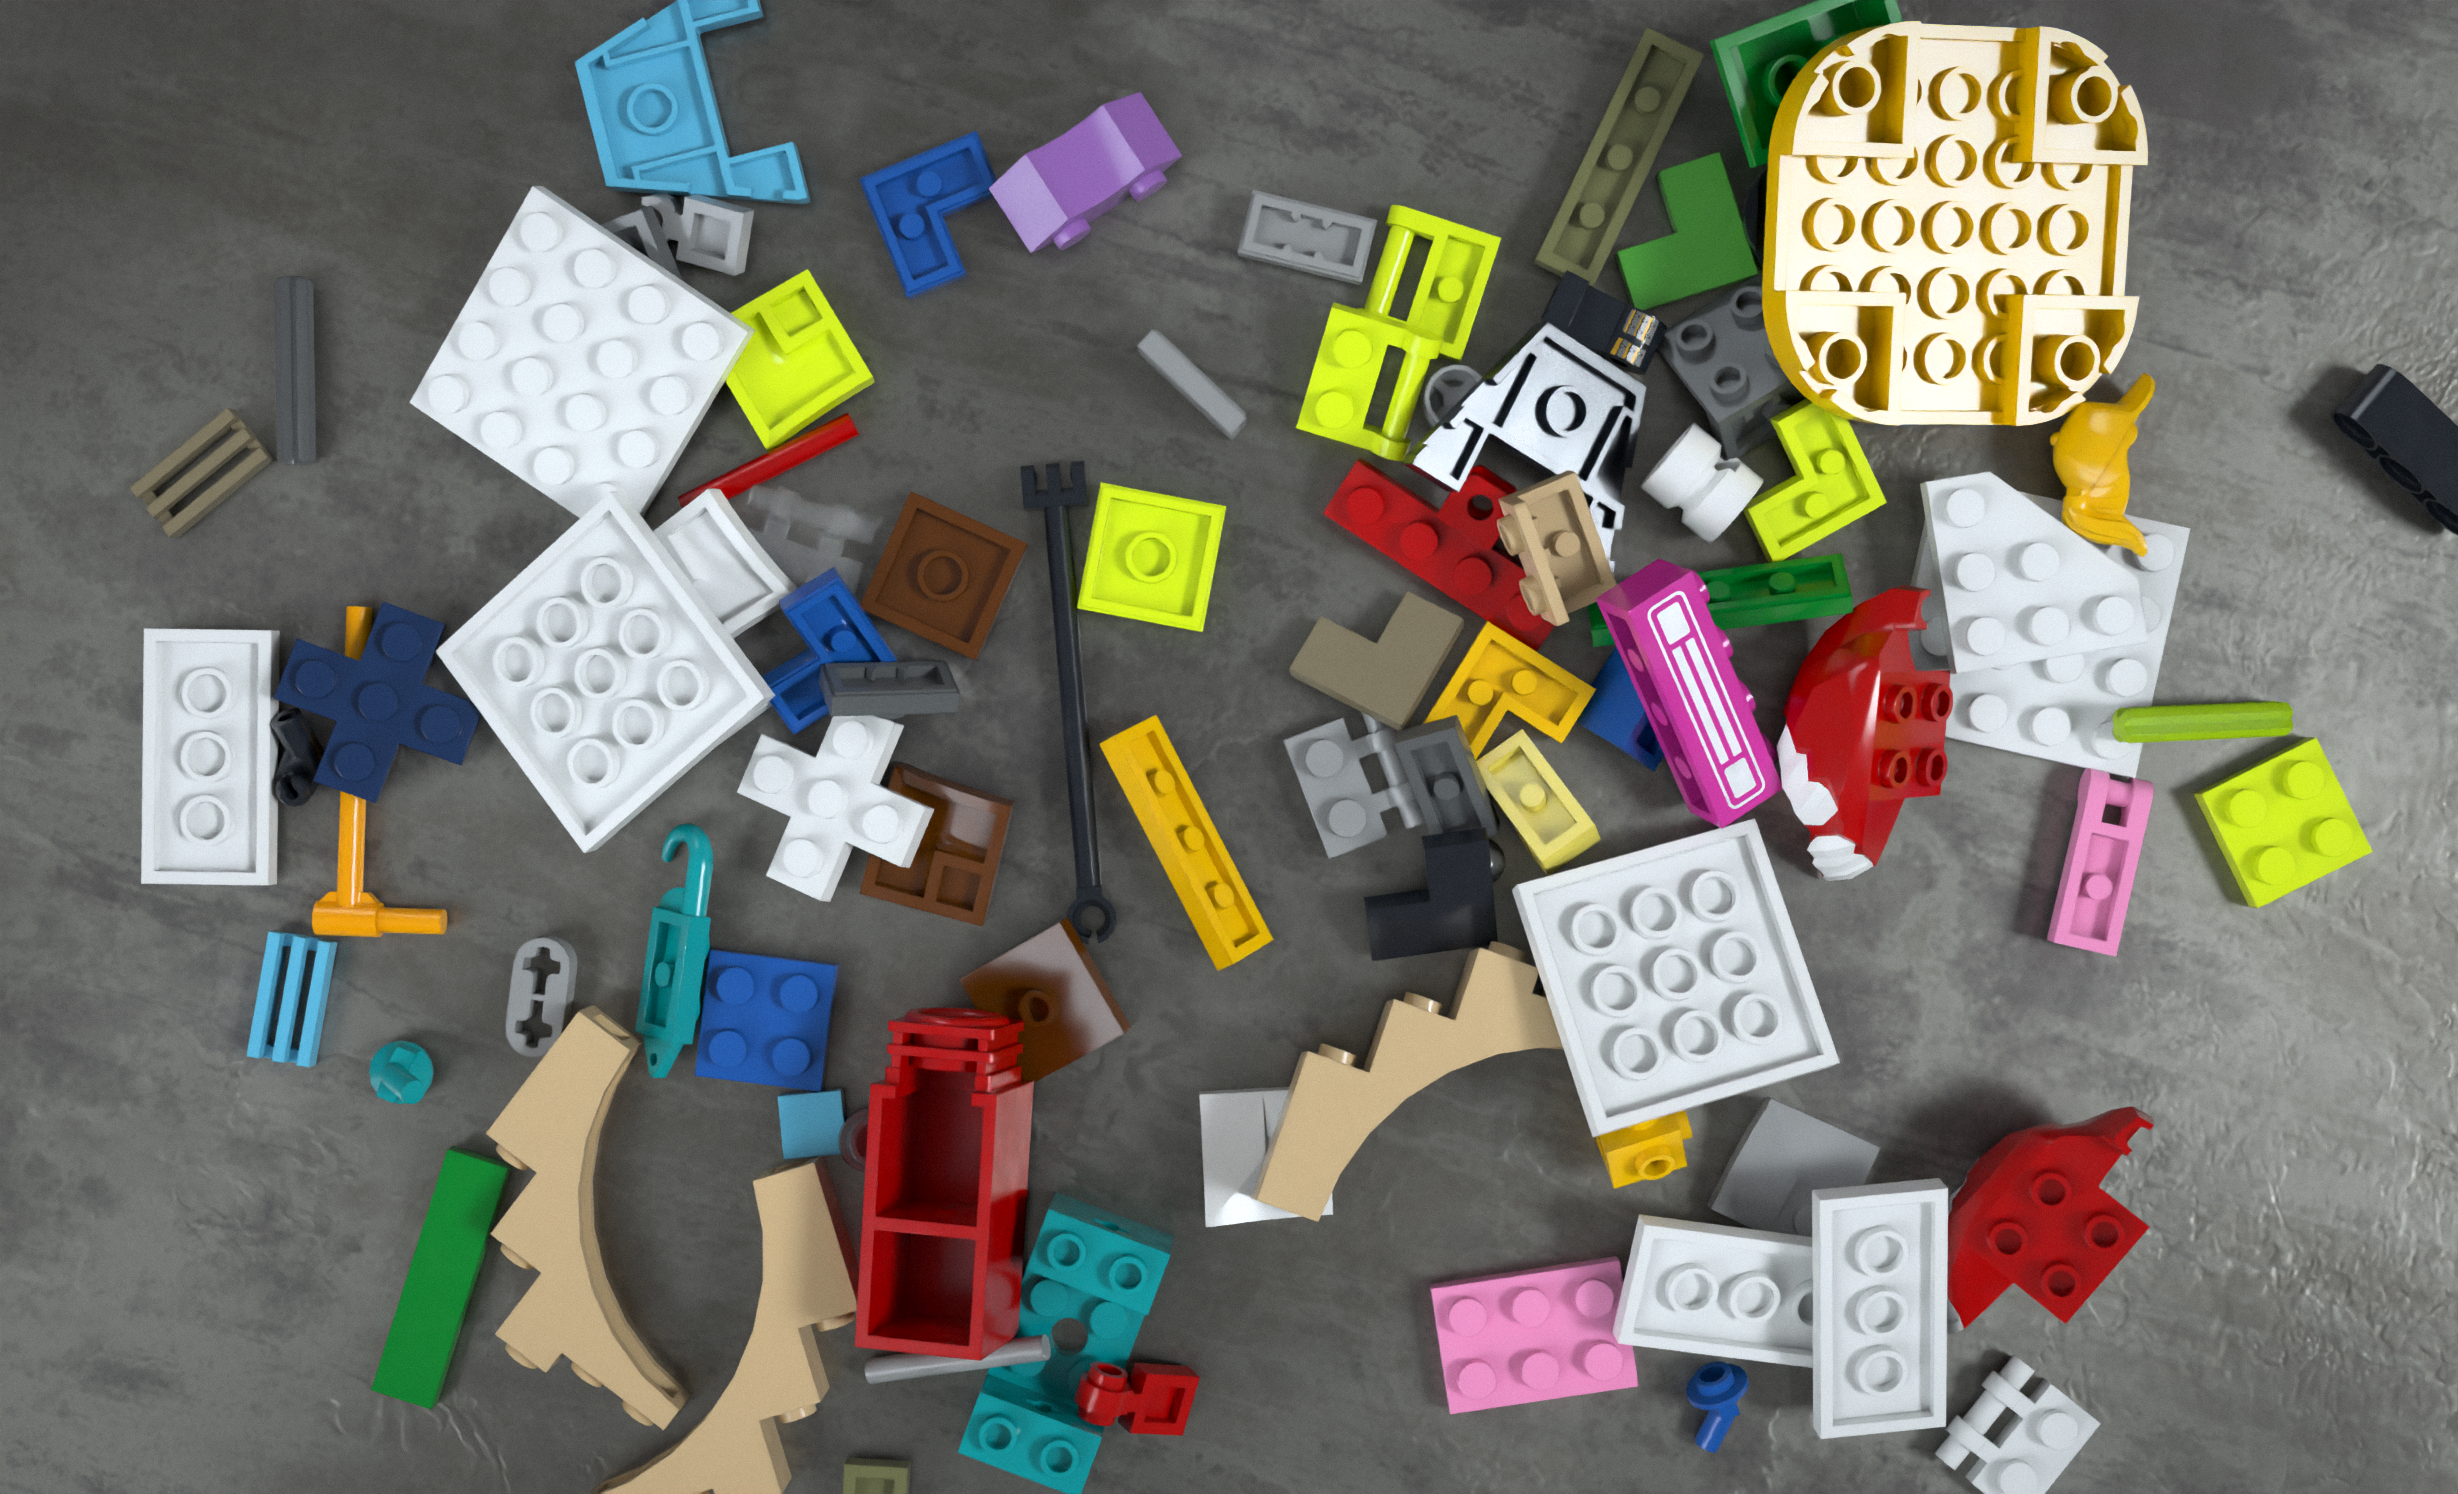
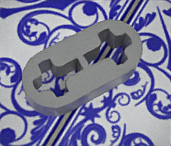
[505,935,578,1057]

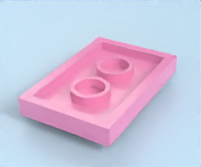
[1430,1256,1639,1414]

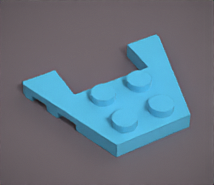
[575,0,811,204]

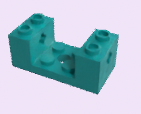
[957,1192,1173,1494]

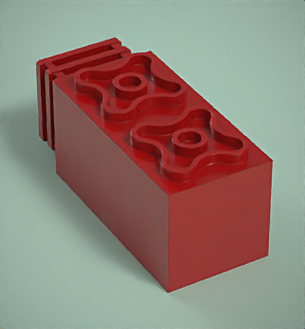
[854,1007,1034,1361]

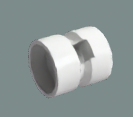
[1640,423,1763,544]

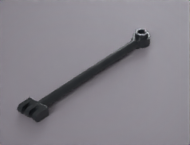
[1021,460,1118,945]

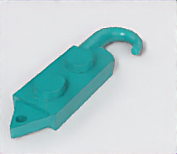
[635,823,713,1078]

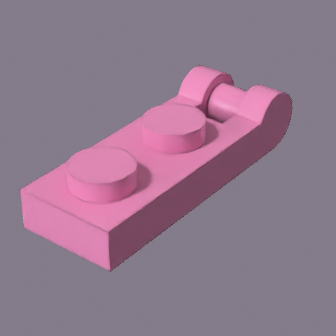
[2047,768,2154,957]

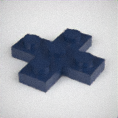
[274,601,482,803]

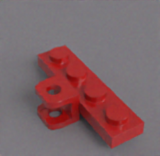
[1323,457,1555,652]

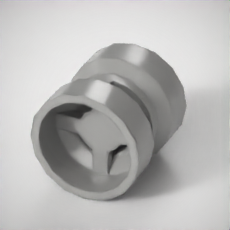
[1421,365,1482,428]

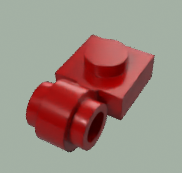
[1074,1362,1200,1436]

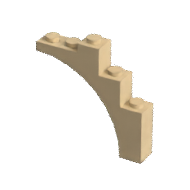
[1251,941,1563,1222]
[486,1005,691,1430]
[589,1156,859,1494]

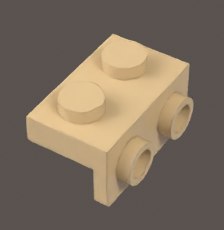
[1497,470,1617,626]

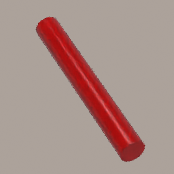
[678,412,860,509]

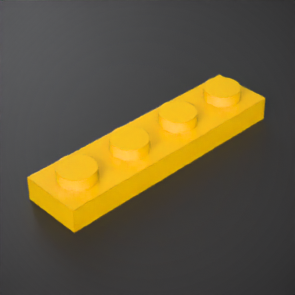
[1099,715,1274,971]

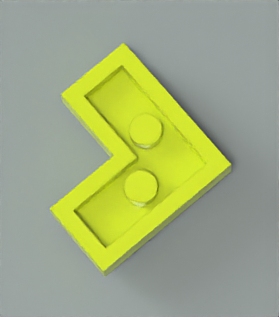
[1743,398,1887,562]

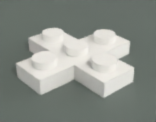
[737,715,934,902]

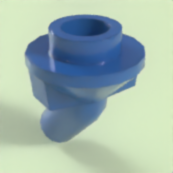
[1686,1361,1749,1453]

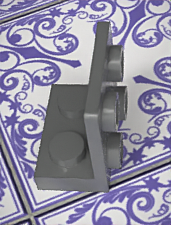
[1657,274,1806,460]

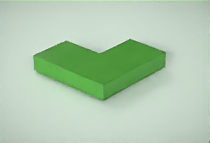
[1614,152,1758,312]

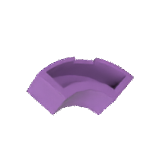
[989,92,1182,253]

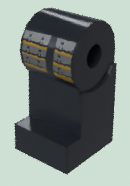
[1539,270,1667,375]

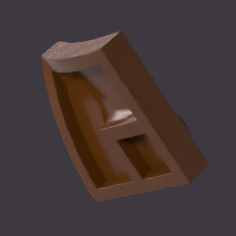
[860,762,1015,927]

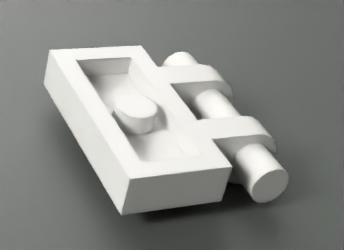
[1935,1355,2101,1494]

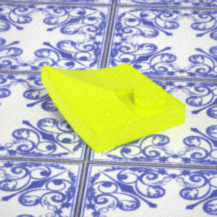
[725,269,875,452]

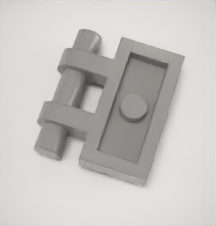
[1283,712,1426,859]

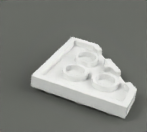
[1920,472,2149,674]

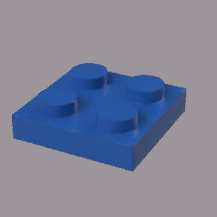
[695,948,840,1092]

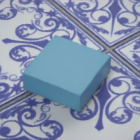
[778,1088,847,1159]

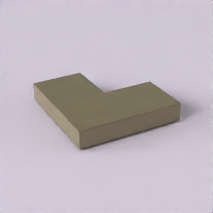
[1289,591,1464,731]

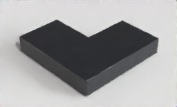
[1364,827,1498,961]

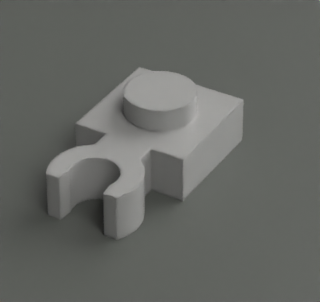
[641,193,754,276]

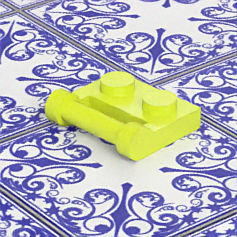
[1357,205,1501,363]
[1296,302,1443,461]

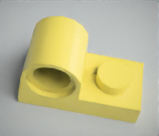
[1476,729,1601,876]

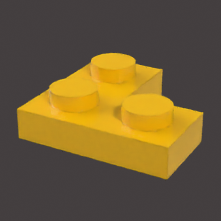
[1422,621,1596,760]

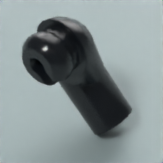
[271,708,325,807]

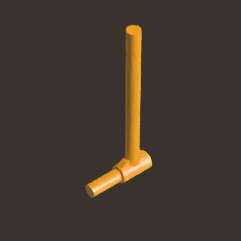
[312,606,447,937]

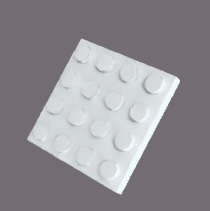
[409,186,756,518]
[1908,474,2190,778]
[435,491,776,853]
[1512,818,1840,1137]

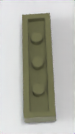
[1534,27,1704,287]

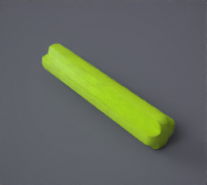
[2112,701,2294,743]

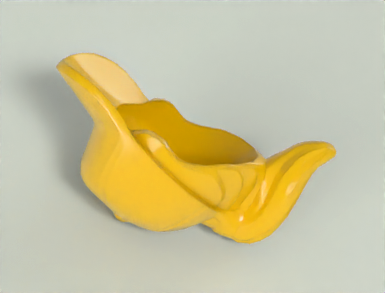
[2050,373,2155,557]

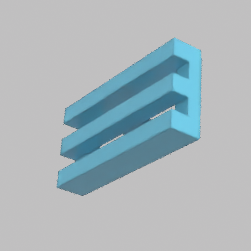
[247,930,338,1068]

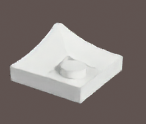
[653,489,798,638]
[1199,1087,1333,1227]

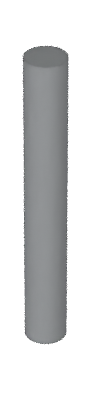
[864,1334,1051,1384]

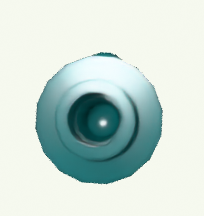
[369,1040,434,1104]

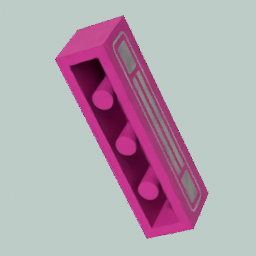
[1595,558,1783,829]

